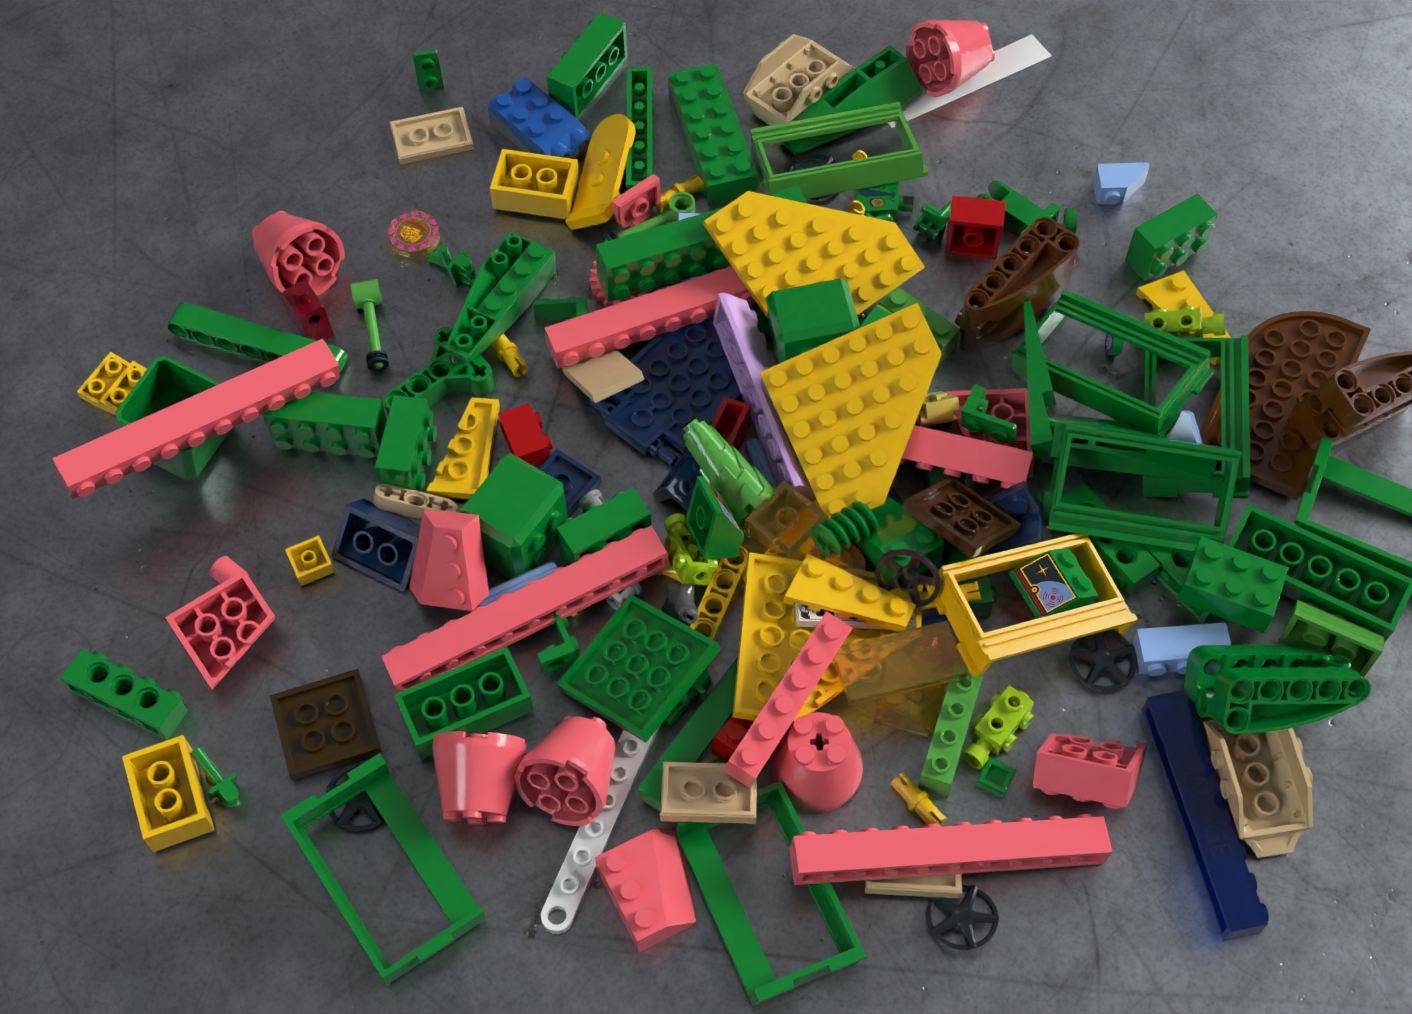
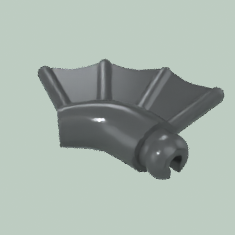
[661,584,698,624]

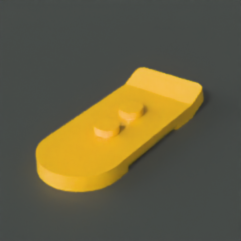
[565,114,635,230]

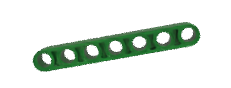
[166,302,348,374]

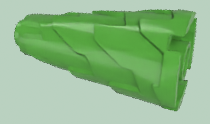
[683,419,780,525]

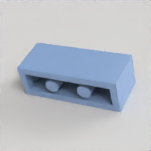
[1131,622,1231,676]

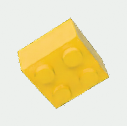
[285,535,335,586]

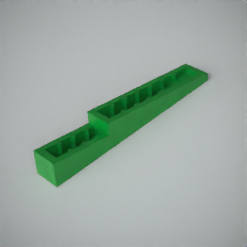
[1024,301,1056,460]
[637,657,738,811]

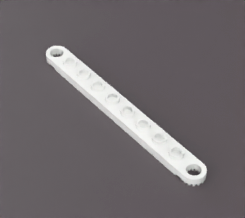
[541,726,660,935]

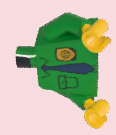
[847,150,914,223]

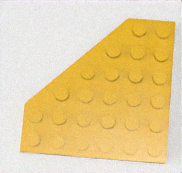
[702,191,925,320]
[759,303,942,518]
[732,552,923,726]

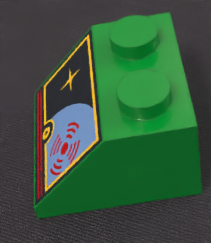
[685,476,744,559]
[1009,548,1099,619]

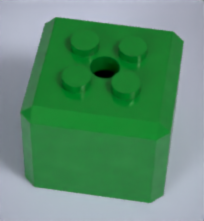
[766,278,860,365]
[115,356,230,481]
[460,453,568,579]

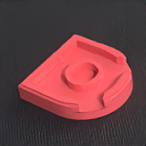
[612,174,661,228]

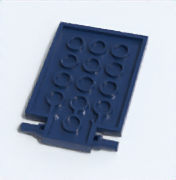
[589,317,743,466]

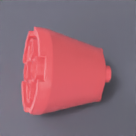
[906,19,995,97]
[252,211,345,296]
[770,712,863,814]
[514,716,616,826]
[432,731,527,825]

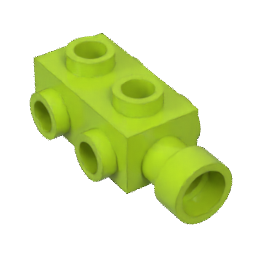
[1144,306,1226,338]
[664,514,718,586]
[961,685,1034,769]

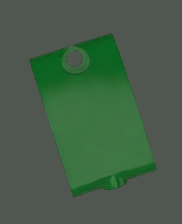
[1184,645,1371,734]

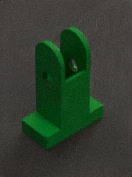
[976,181,1061,253]

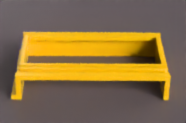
[925,533,1138,677]

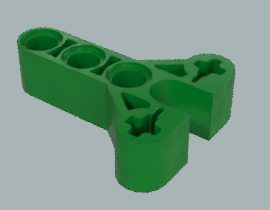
[384,327,494,416]

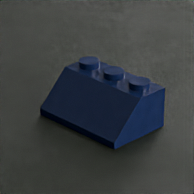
[331,498,421,592]

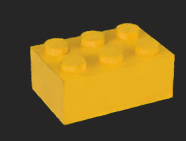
[490,149,580,219]
[122,735,214,852]

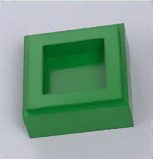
[975,757,1017,799]

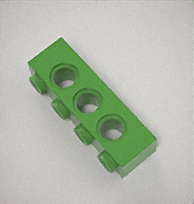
[918,667,983,798]

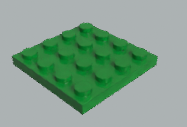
[556,594,721,743]

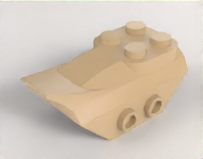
[743,34,855,126]
[1203,720,1313,858]

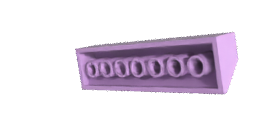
[713,293,816,509]

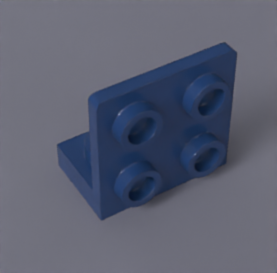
[652,451,703,512]
[986,481,1043,555]

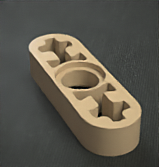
[373,484,457,520]

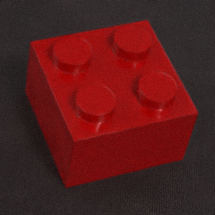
[944,196,1006,259]

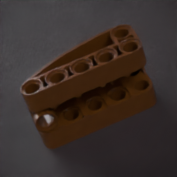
[955,217,1080,352]
[1291,351,1412,451]

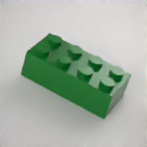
[546,12,628,120]
[262,392,387,458]
[394,646,534,760]

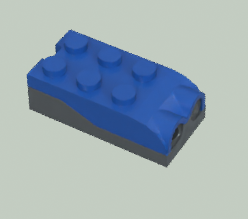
[487,76,591,163]

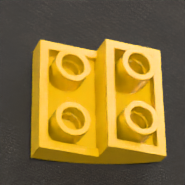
[77,352,147,415]

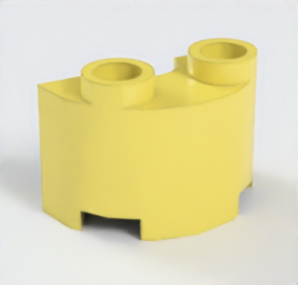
[916,391,959,427]

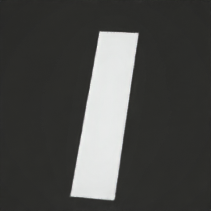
[888,34,1052,128]

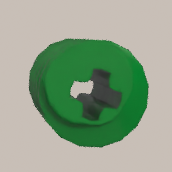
[811,501,879,559]

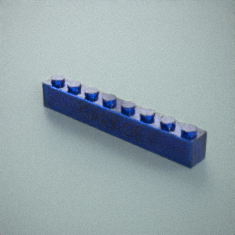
[1142,690,1269,941]

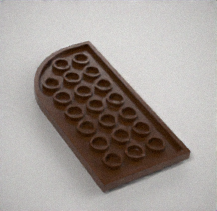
[1200,311,1371,500]

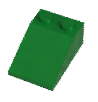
[857,497,945,582]

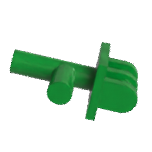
[913,201,951,242]
[427,245,477,286]
[664,669,712,726]
[190,746,239,808]

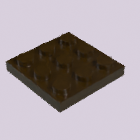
[902,476,1021,558]
[270,669,382,780]

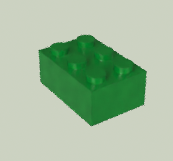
[1125,193,1218,281]
[375,395,437,491]
[556,488,652,566]
[1177,536,1289,633]

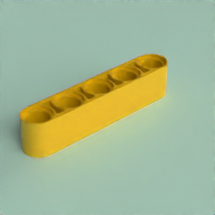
[690,546,748,642]

